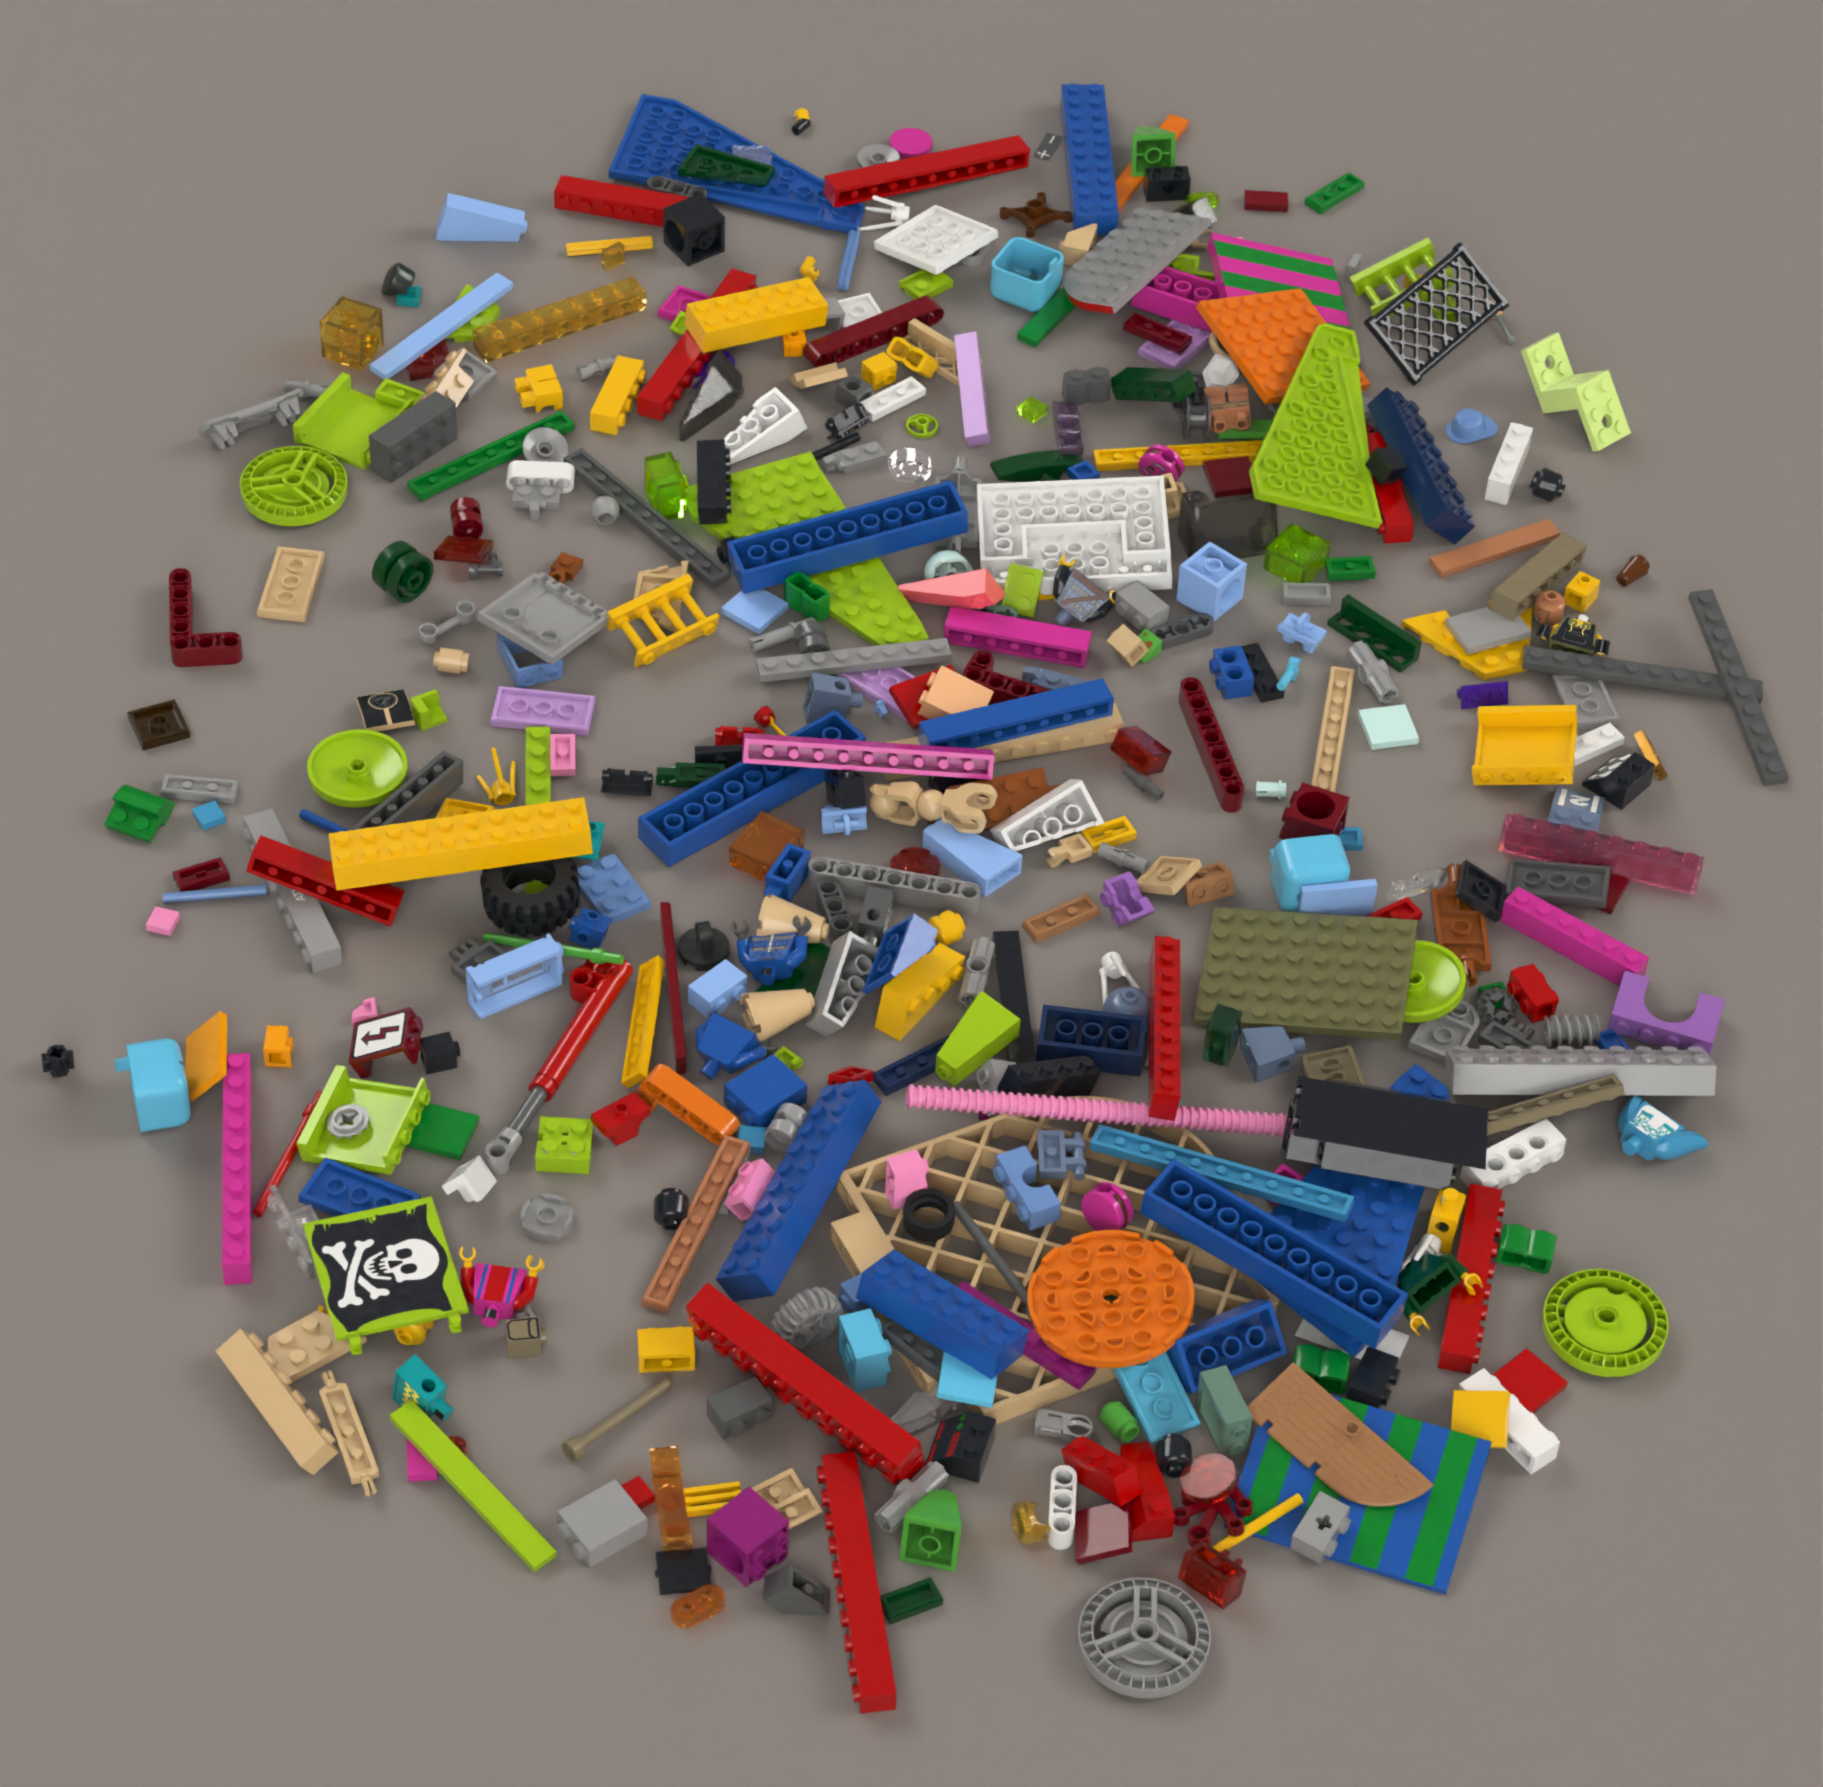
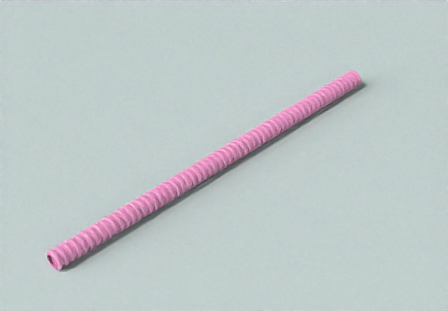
[906,1084,1287,1137]

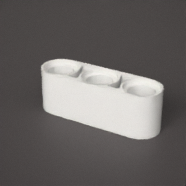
[506,460,575,494]
[1047,1465,1077,1550]

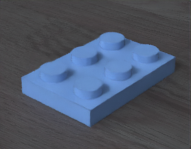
[577,853,651,925]

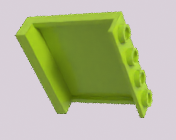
[297,1065,431,1175]

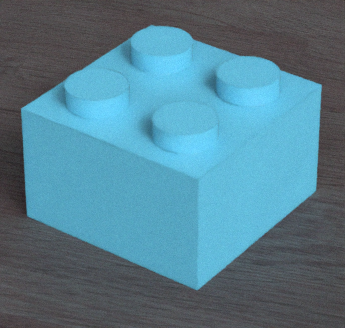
[837,1308,892,1393]

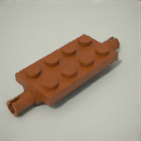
[928,767,1063,832]
[1430,863,1492,987]

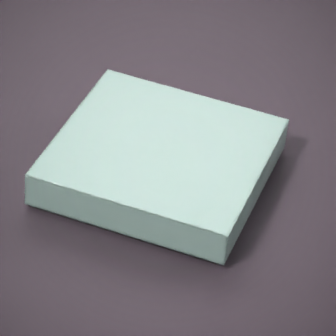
[1358,704,1419,750]

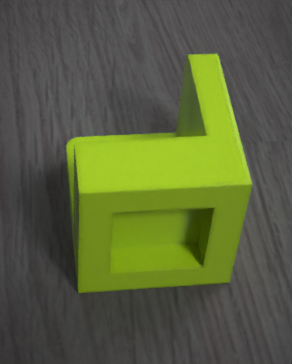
[410,689,447,731]

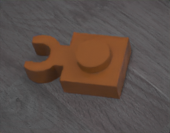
[548,552,583,585]

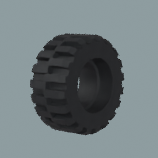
[480,857,580,937]

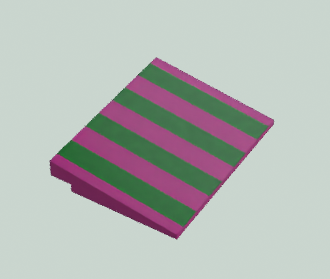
[1207,232,1361,369]

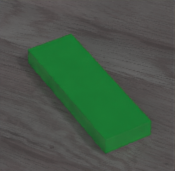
[1304,172,1365,214]

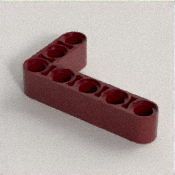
[169,568,243,667]

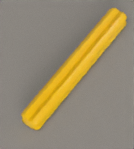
[566,236,653,256]

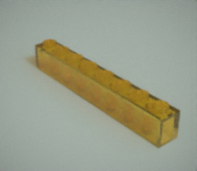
[473,276,646,363]

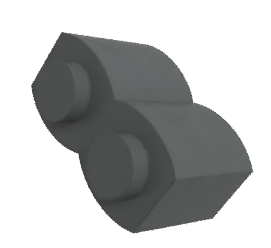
[1062,367,1111,406]

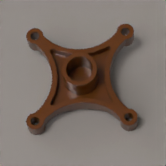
[1000,192,1072,238]

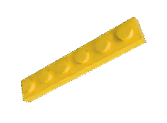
[621,955,665,1089]

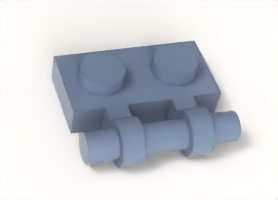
[1037,1130,1087,1180]

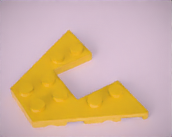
[1401,600,1532,680]

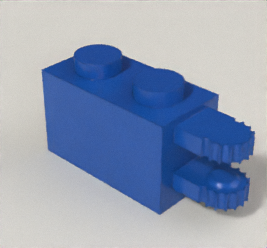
[763,843,811,902]

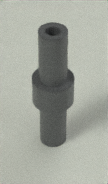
[1122,765,1165,800]

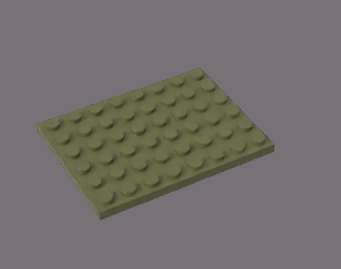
[1193,907,1418,1040]

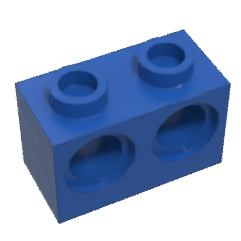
[1209,645,1255,700]

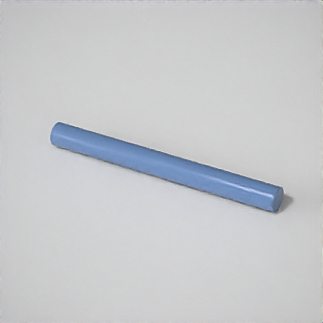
[163,885,267,903]

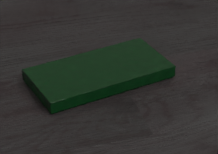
[755,943,831,1028]

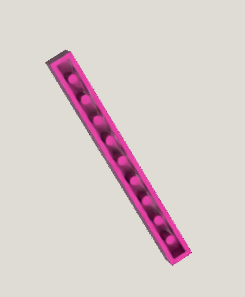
[742,733,994,780]
[222,1053,252,1285]

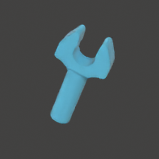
[1276,656,1302,691]

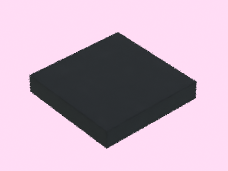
[1455,860,1506,922]

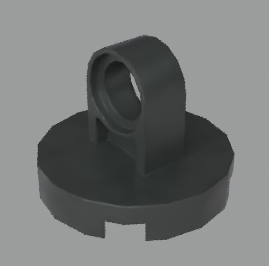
[678,921,729,971]

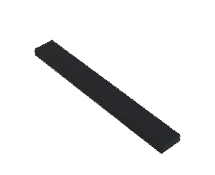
[993,931,1035,1064]

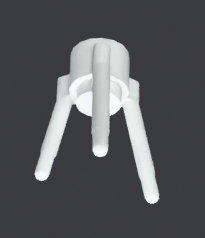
[859,195,910,232]
[1099,952,1140,1006]
[1400,1234,1443,1272]

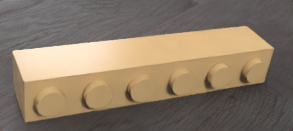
[216,1328,339,1475]

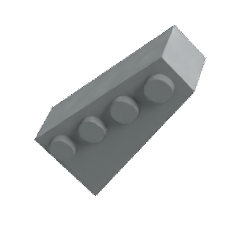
[805,931,878,1037]

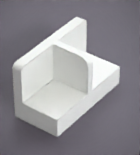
[442,1155,497,1202]

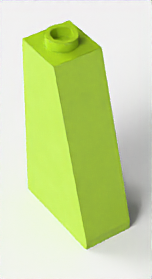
[935,991,1021,1087]

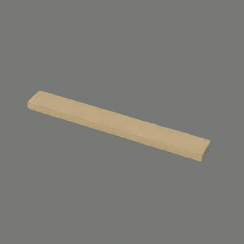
[1311,666,1355,792]

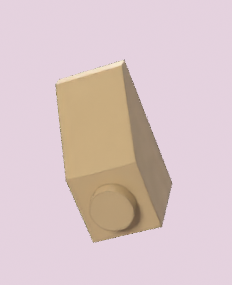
[1058,223,1098,265]

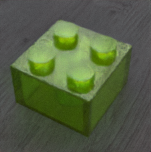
[644,451,689,520]
[1263,523,1331,583]

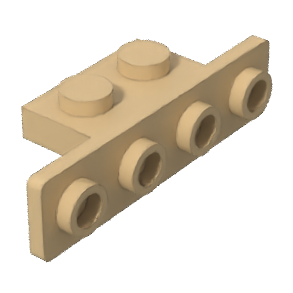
[415,348,474,408]

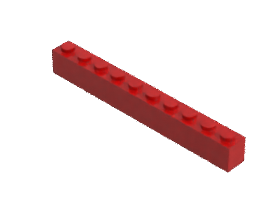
[823,135,1030,208]
[637,268,758,422]
[1148,936,1181,1121]
[816,1451,897,1714]

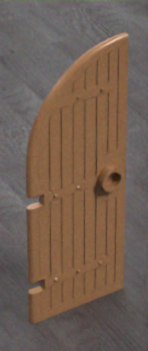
[1247,1362,1434,1507]

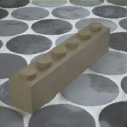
[1489,533,1587,621]

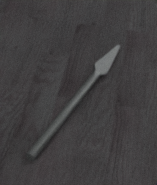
[954,1201,1030,1318]

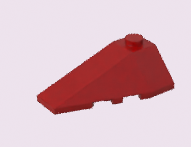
[1120,1441,1175,1542]

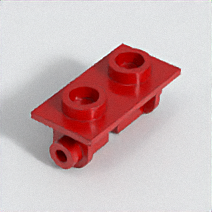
[715,725,765,746]

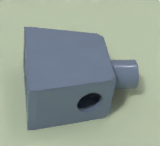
[803,673,863,723]
[1239,1026,1306,1083]

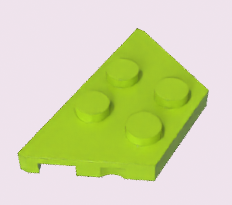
[438,284,500,344]

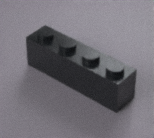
[697,439,732,525]
[997,1055,1101,1098]

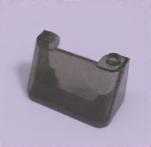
[1178,488,1278,559]

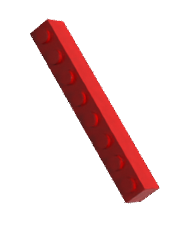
[1437,1183,1506,1374]

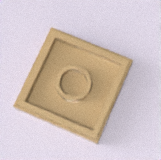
[1137,856,1202,895]

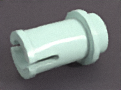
[1256,780,1286,800]

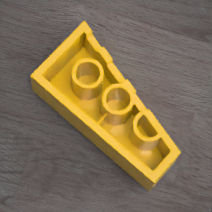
[875,943,965,1041]

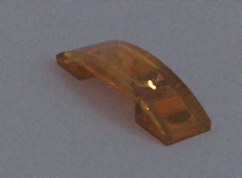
[649,1446,693,1551]

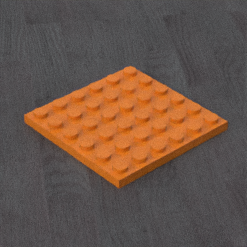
[1195,288,1371,405]

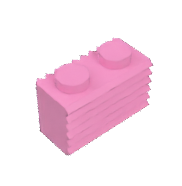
[885,1149,929,1210]

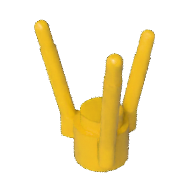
[476,747,517,806]

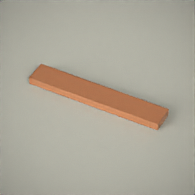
[1429,519,1561,578]

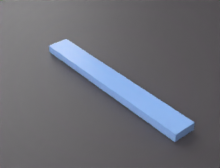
[370,273,513,379]

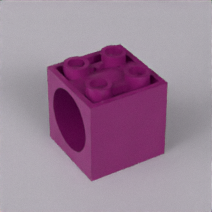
[706,1486,789,1587]

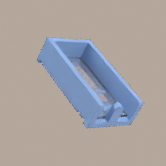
[466,934,564,1020]

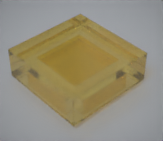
[602,242,624,271]

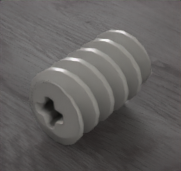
[1543,1014,1600,1048]

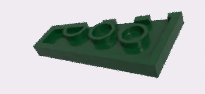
[678,144,775,186]

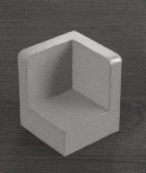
[824,297,846,331]

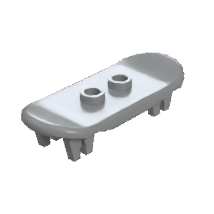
[198,388,304,450]

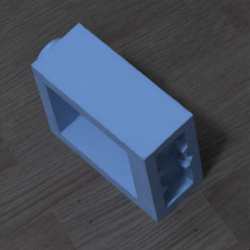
[497,634,563,688]

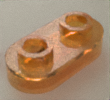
[671,1585,725,1628]

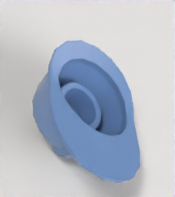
[1446,408,1498,444]

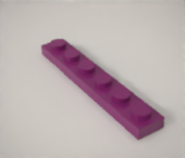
[957,1281,1096,1390]

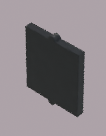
[655,1548,711,1595]

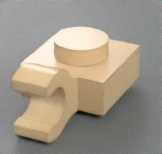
[1046,833,1093,868]

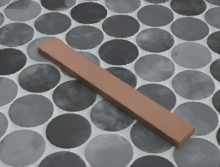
[642,1135,750,1313]

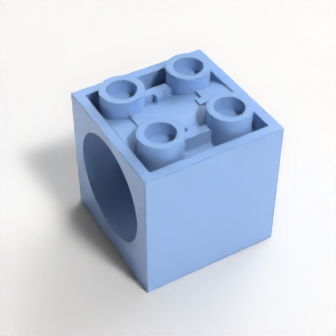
[1176,542,1247,622]

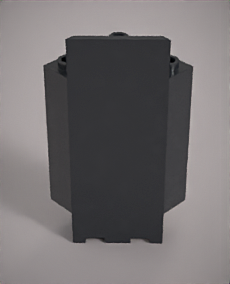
[1281,1076,1488,1190]

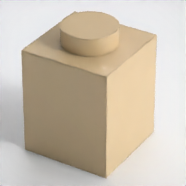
[1106,624,1149,667]

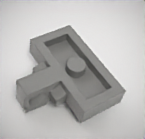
[512,485,561,520]

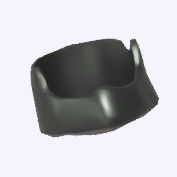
[381,262,415,296]

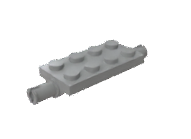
[931,454,982,554]

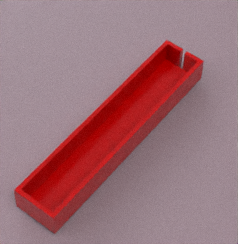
[685,1282,925,1485]

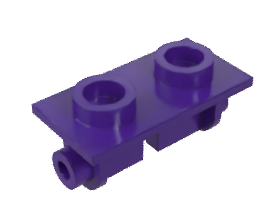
[1457,681,1508,709]

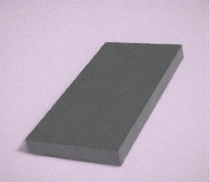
[1505,858,1611,908]

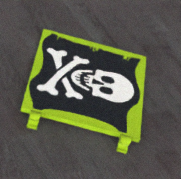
[303,1196,469,1355]

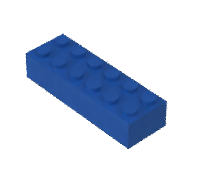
[856,1249,1029,1380]

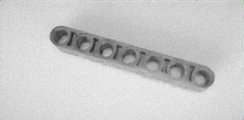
[808,856,980,916]

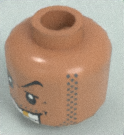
[1533,591,1566,626]

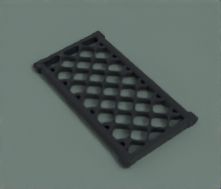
[1364,243,1509,386]

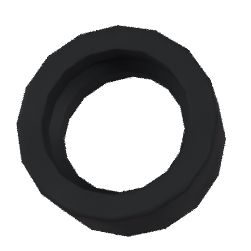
[903,1189,955,1241]

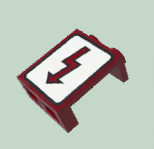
[348,1007,423,1079]

